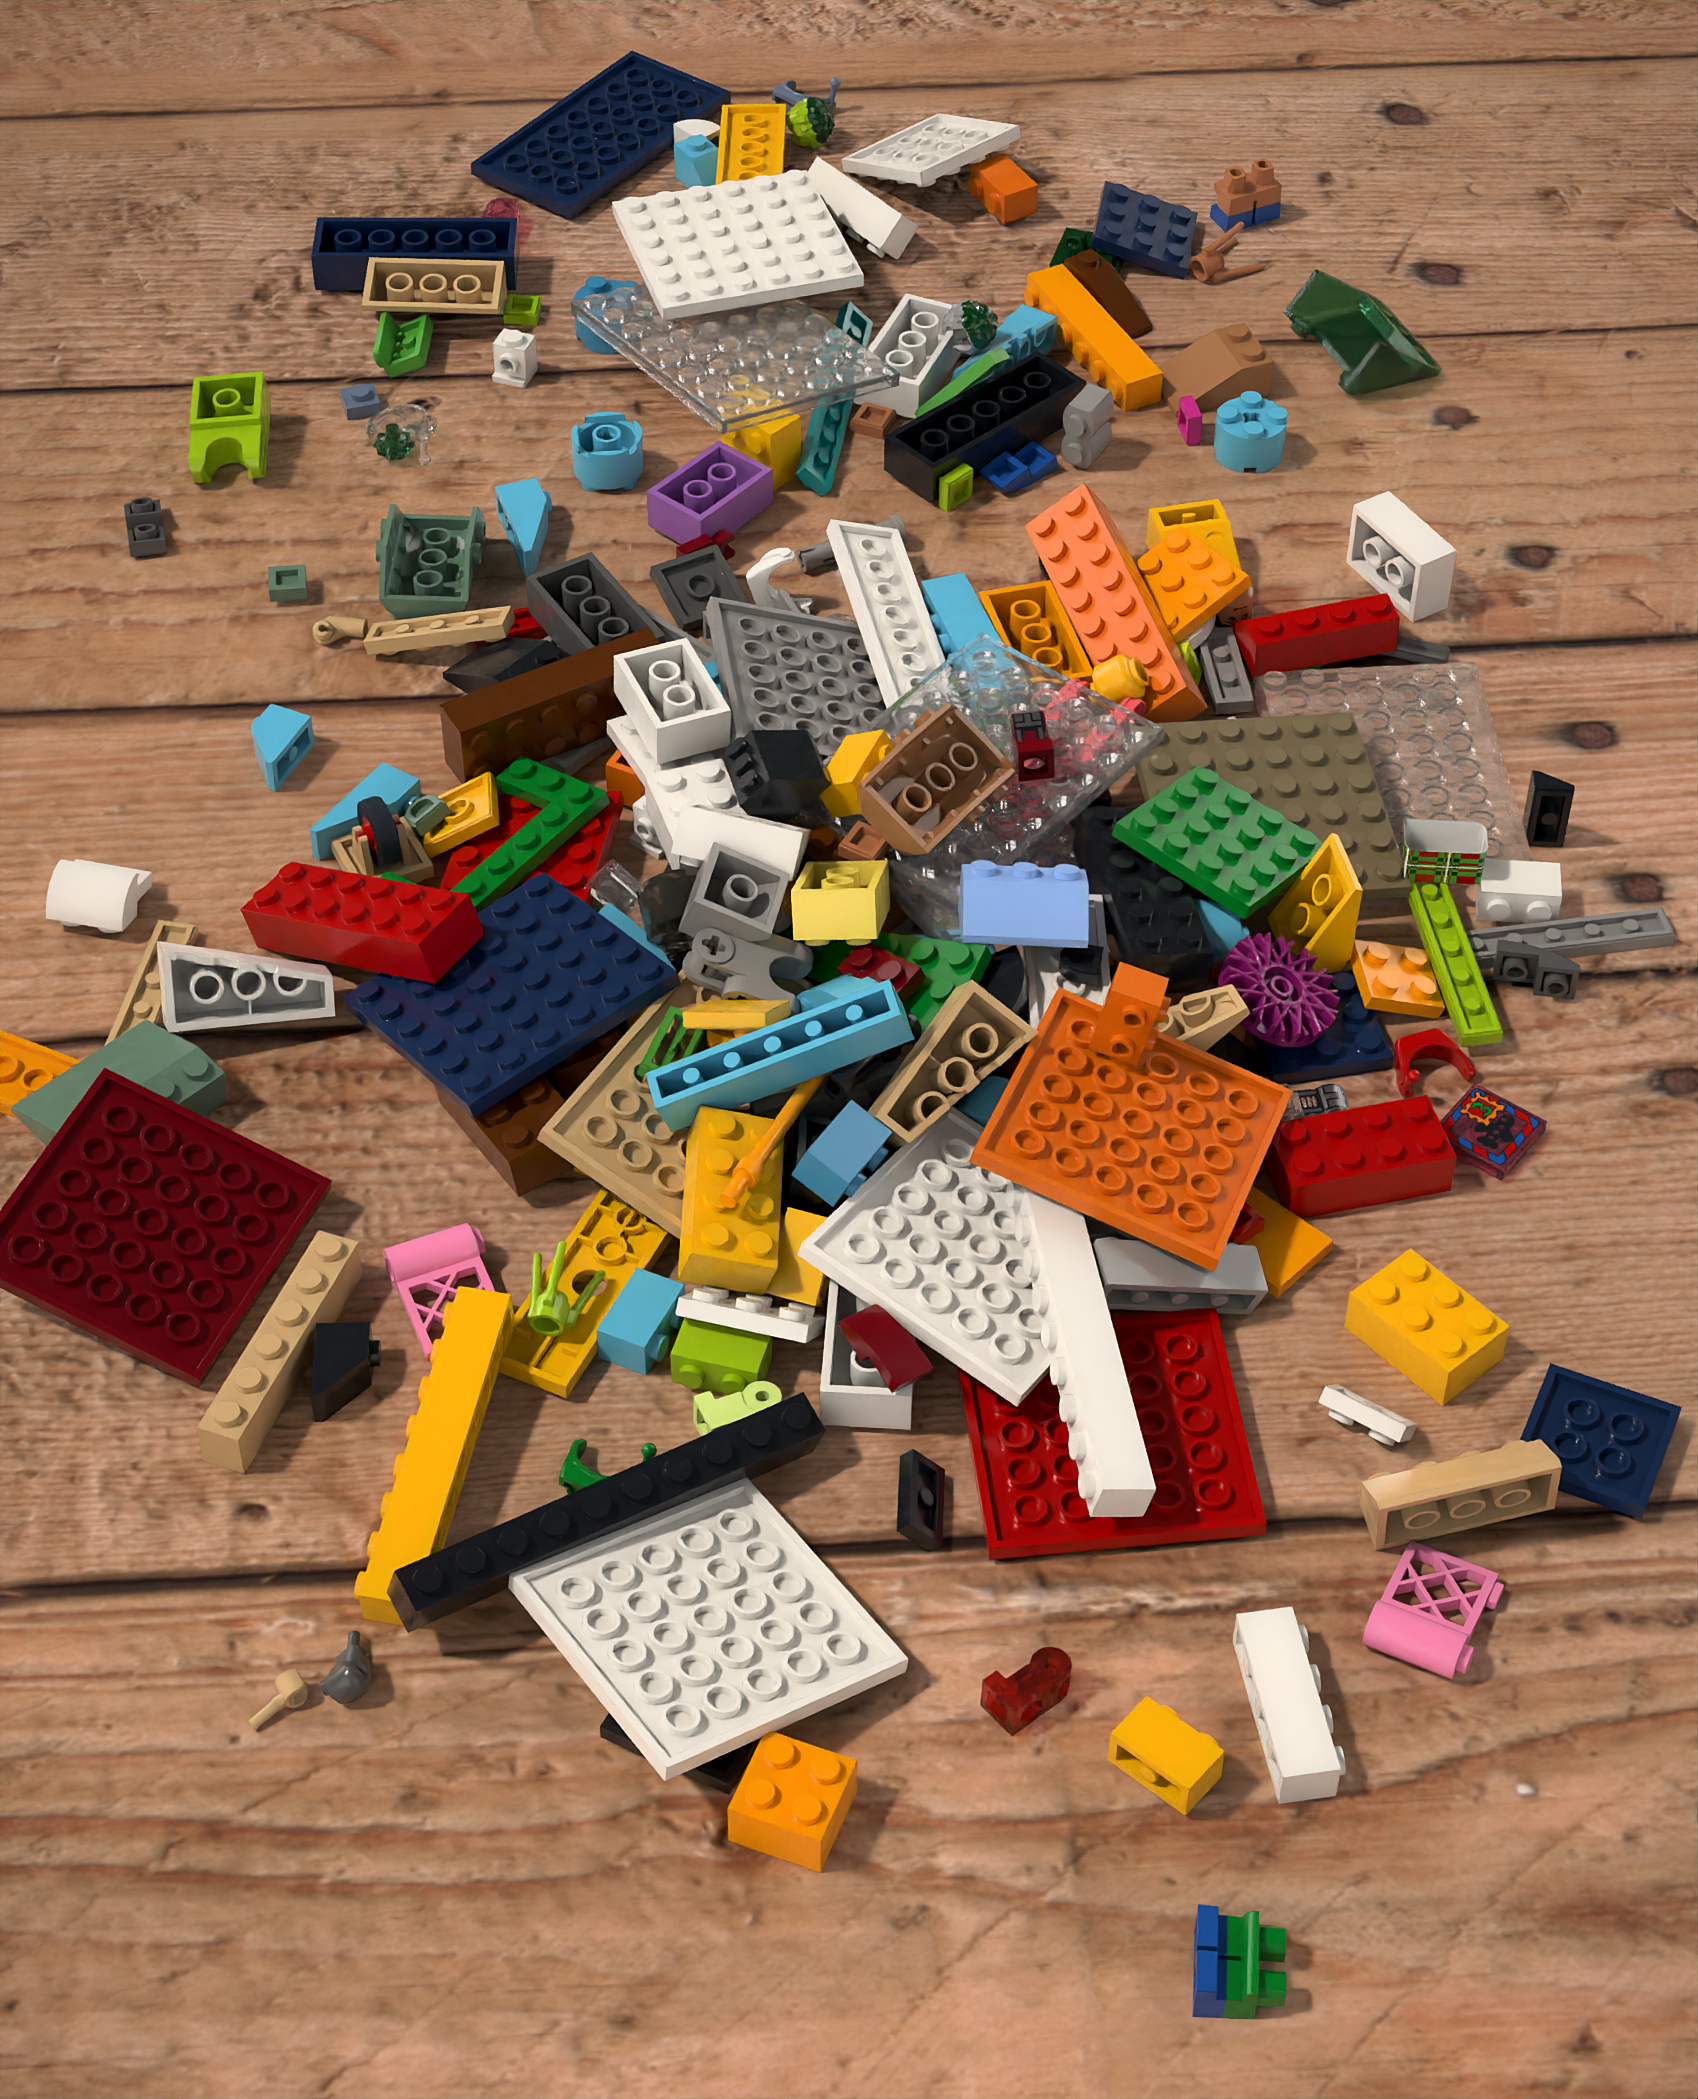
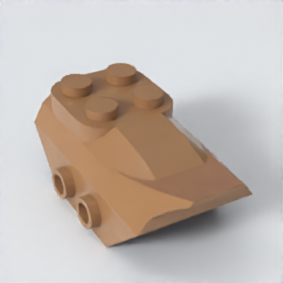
[858,701,1019,856]

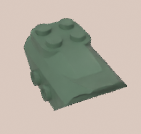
[376,504,486,620]

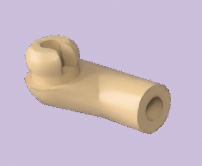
[313,615,368,644]

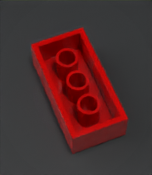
[1263,1095,1457,1219]

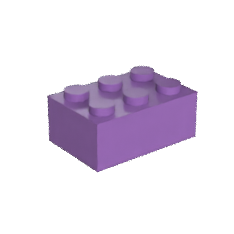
[647,441,773,544]

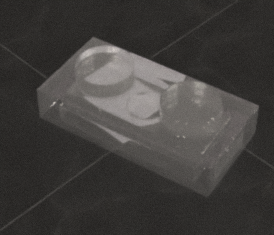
[584,859,672,931]

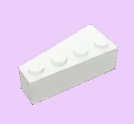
[157,941,335,1033]

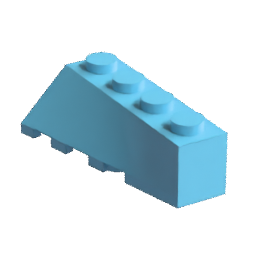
[951,304,1058,382]

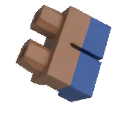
[1210,158,1282,233]

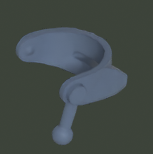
[772,77,841,115]

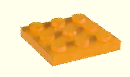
[1135,526,1252,644]

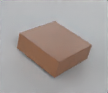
[850,402,896,440]
[838,820,892,861]

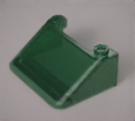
[1283,269,1442,396]

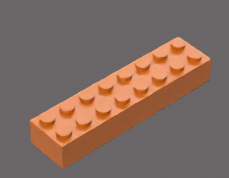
[1025,483,1208,724]

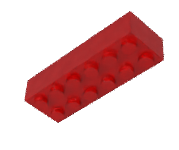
[240,862,485,984]

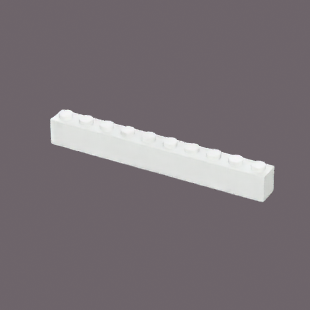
[1005,1178,1156,1517]

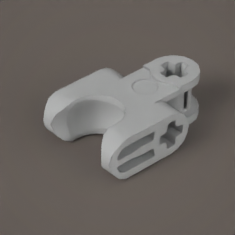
[682,928,814,1019]

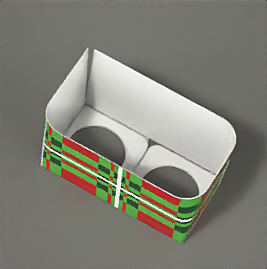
[1402,819,1488,885]

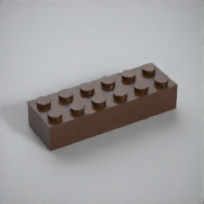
[440,627,661,784]

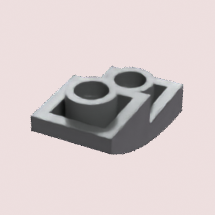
[124,497,167,557]
[1492,939,1580,999]

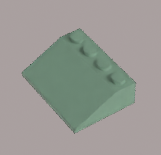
[11,1020,226,1146]

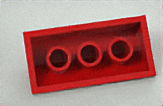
[1230,593,1400,678]

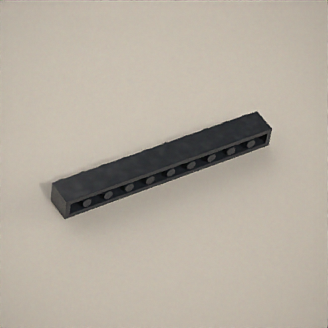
[387,1392,826,1633]

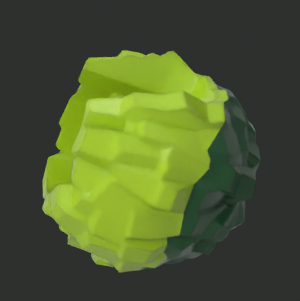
[786,97,835,149]

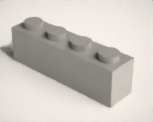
[1092,1237,1268,1314]

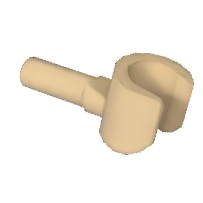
[248,1669,308,1730]

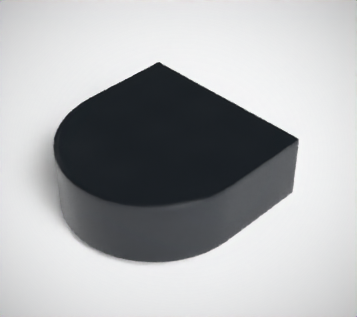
[1058,944,1104,986]

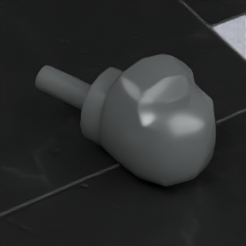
[320,1631,371,1704]

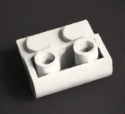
[46,859,152,933]

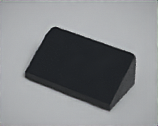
[1522,770,1575,847]

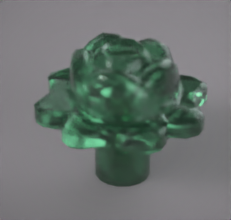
[372,423,416,461]

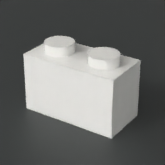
[1475,859,1562,923]

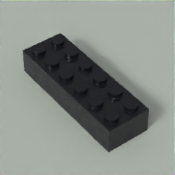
[884,350,1086,503]
[1073,805,1214,993]

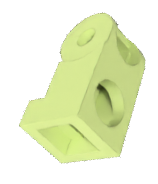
[693,1381,782,1436]

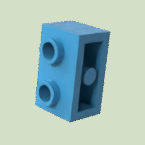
[791,1100,893,1207]

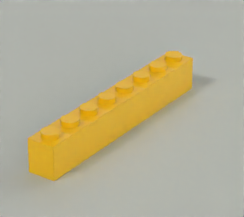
[354,1286,515,1626]

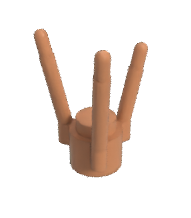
[1189,222,1265,283]

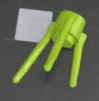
[526,1240,606,1336]

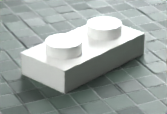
[1318,1384,1418,1446]

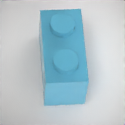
[596,1267,685,1375]

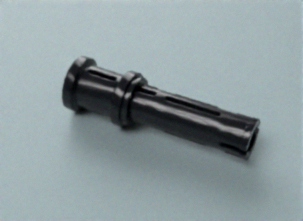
[822,1009,922,1100]

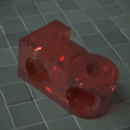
[980,1647,1072,1737]

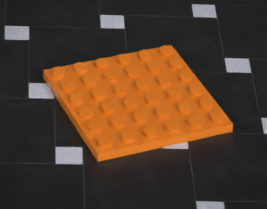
[969,987,1293,1272]

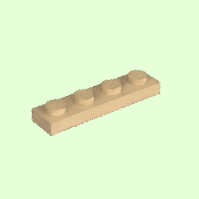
[363,606,516,656]

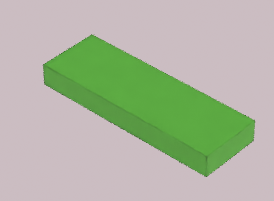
[914,348,1010,417]

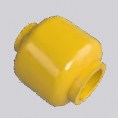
[1089,654,1149,710]

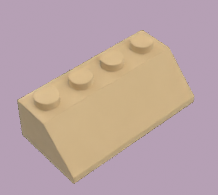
[361,257,507,315]
[1359,1439,1562,1551]

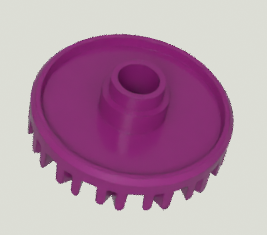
[1218,932,1340,1047]

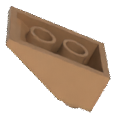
[1158,323,1274,417]

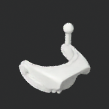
[746,548,814,615]

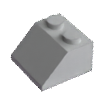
[678,842,790,946]

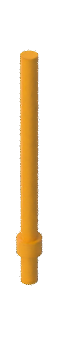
[720,1072,829,1208]

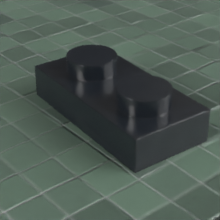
[896,1449,945,1552]

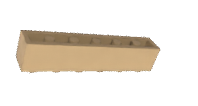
[197,1230,363,1474]

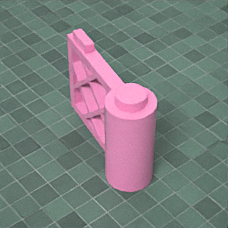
[383,1223,515,1361]
[1362,1540,1504,1680]

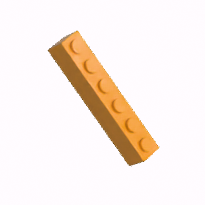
[1024,264,1163,412]

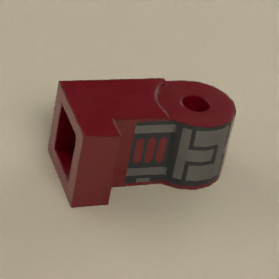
[1011,710,1055,782]

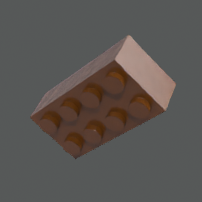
[434,1074,576,1197]

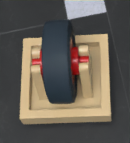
[330,796,434,883]

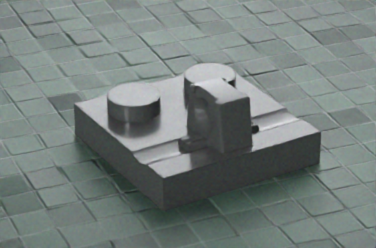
[649,544,749,632]

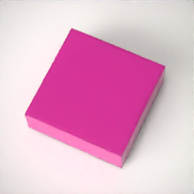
[1177,396,1203,446]

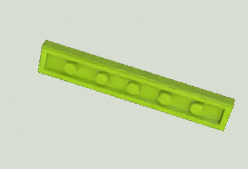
[1407,881,1503,1047]

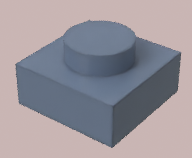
[340,383,382,420]

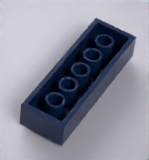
[311,217,520,292]

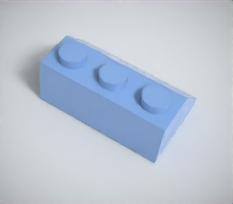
[958,860,1089,948]

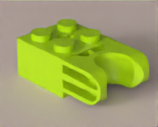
[188,371,271,484]

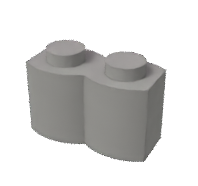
[1061,383,1114,470]

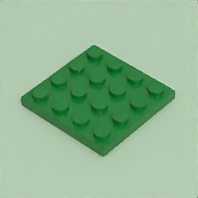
[1112,765,1324,920]

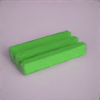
[636,1005,706,1078]

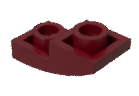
[838,1304,934,1393]

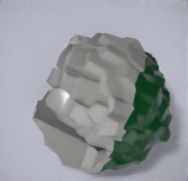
[942,299,998,355]

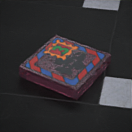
[1440,1083,1547,1181]

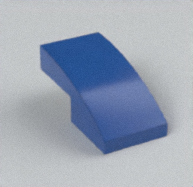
[979,440,1058,493]

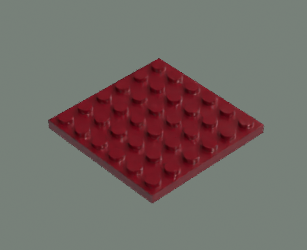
[0,1067,332,1388]

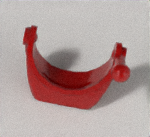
[1394,1028,1476,1098]

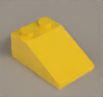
[1267,833,1363,974]

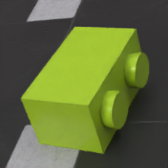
[670,1317,773,1395]

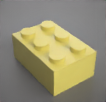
[791,860,890,946]

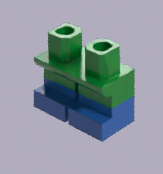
[1192,1904,1286,2019]

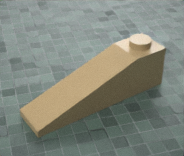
[1154,984,1250,1052]

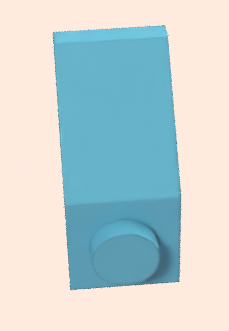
[674,134,719,189]
[251,703,315,792]

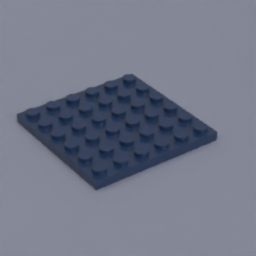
[342,872,681,1118]

